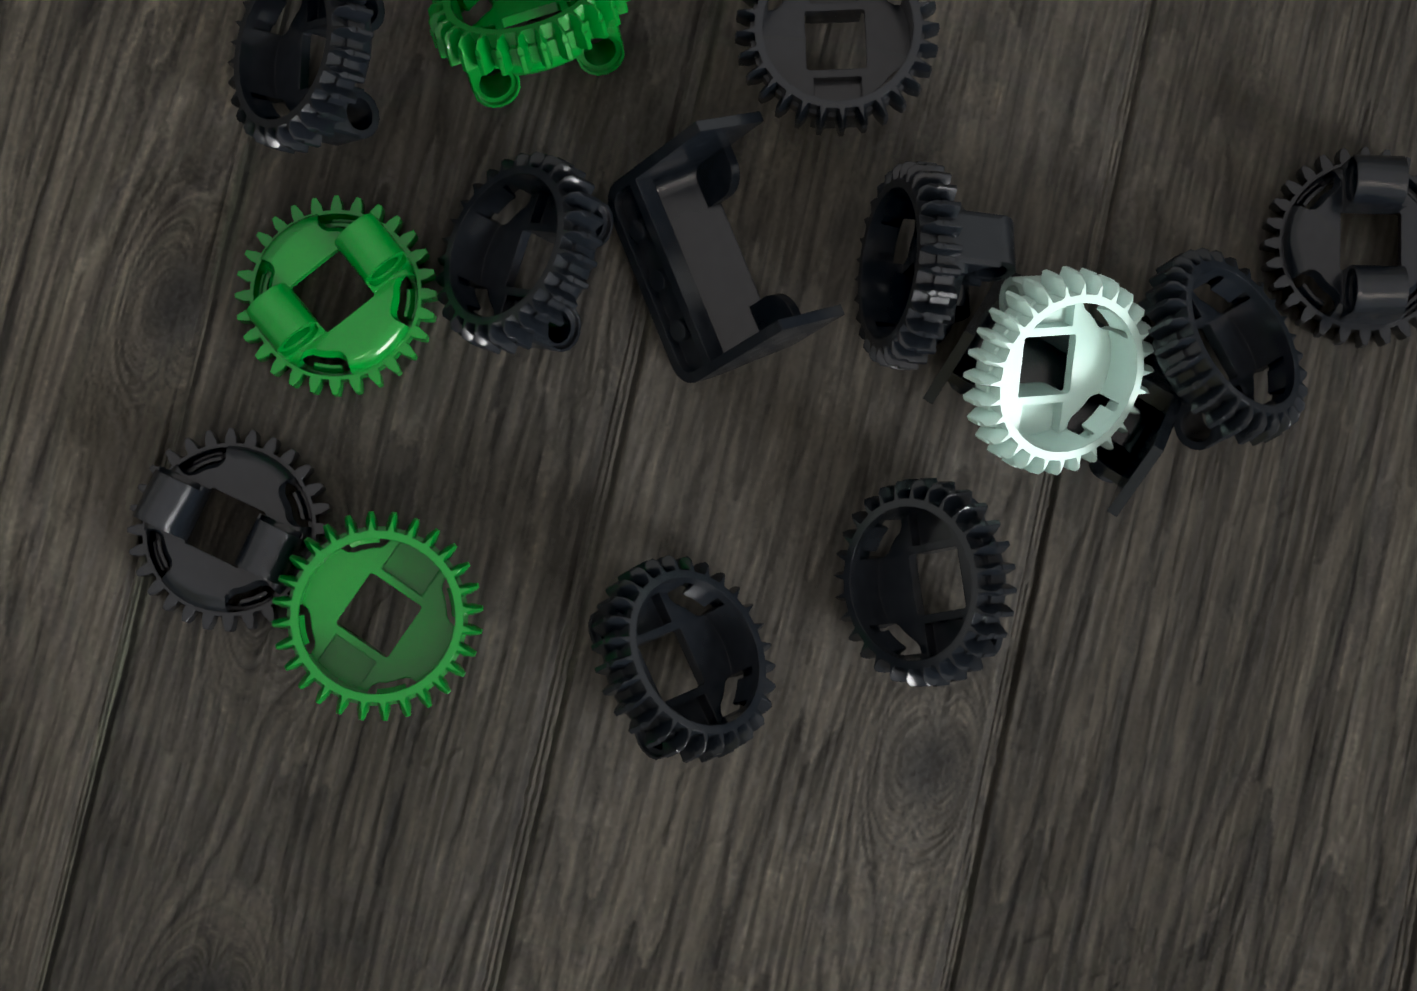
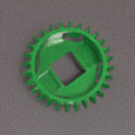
[428,0,630,108]
[235,195,438,397]
[271,511,483,721]

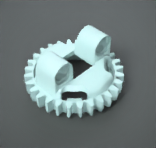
[963,266,1154,475]

